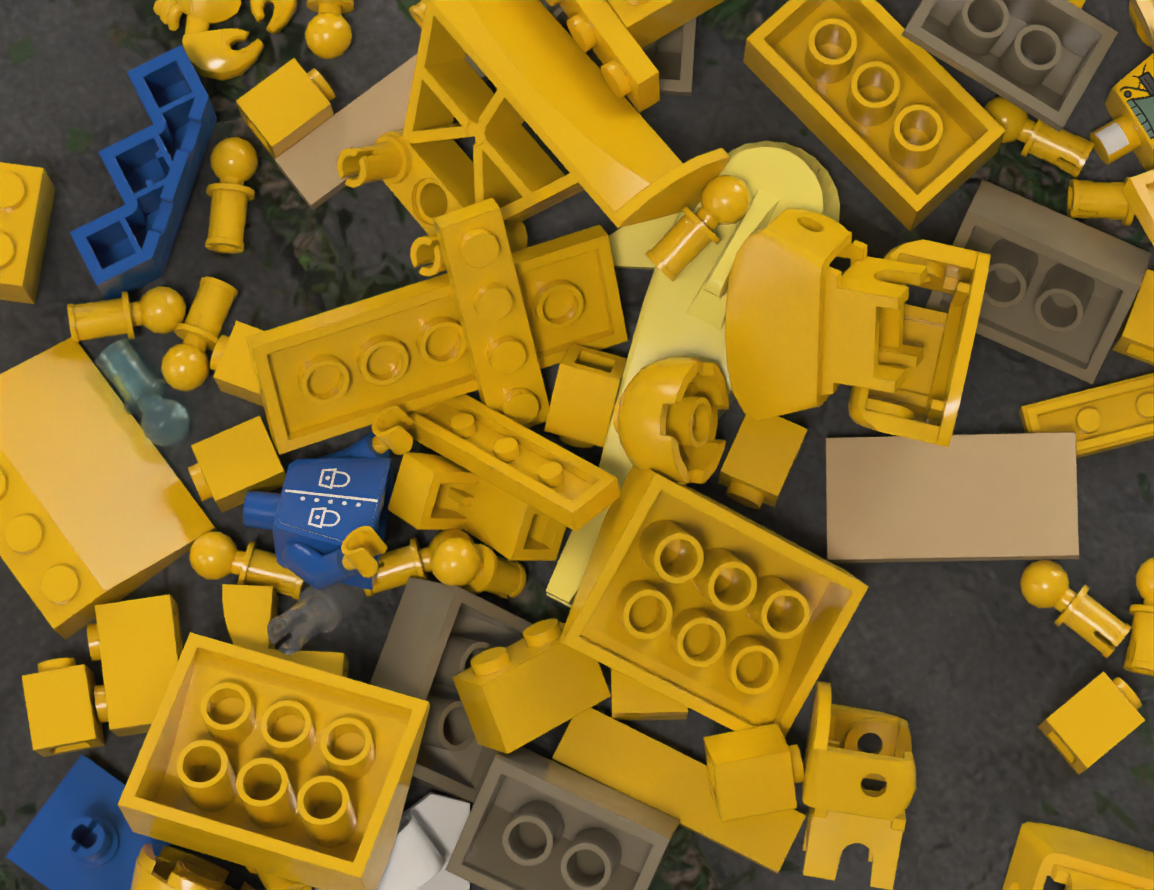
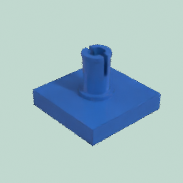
[6,754,174,890]

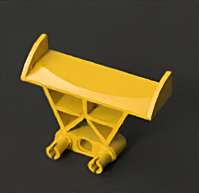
[337,0,731,277]

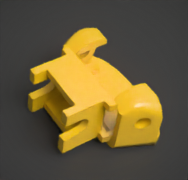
[725,209,928,421]
[848,239,991,448]
[802,681,917,890]
[1002,822,1154,890]

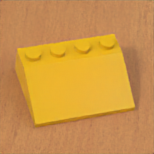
[0,337,217,640]
[560,466,869,738]
[118,632,430,890]

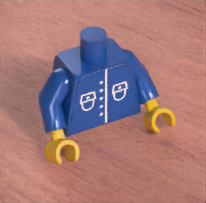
[243,405,413,590]

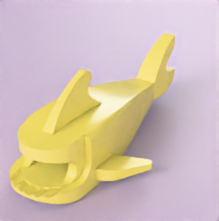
[546,140,840,608]

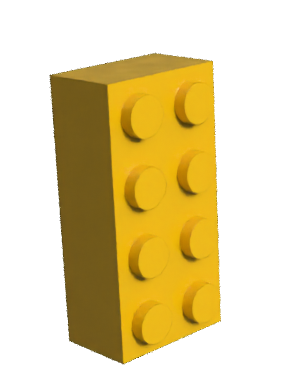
[743,0,1006,232]

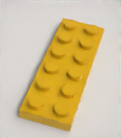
[246,225,628,455]

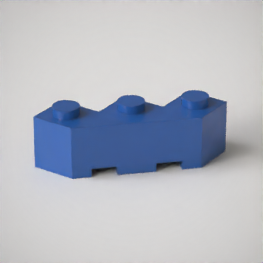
[70,45,217,300]

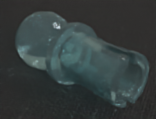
[95,338,190,447]

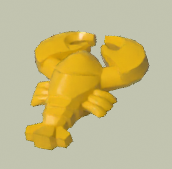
[153,0,297,81]

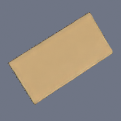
[826,432,1079,563]

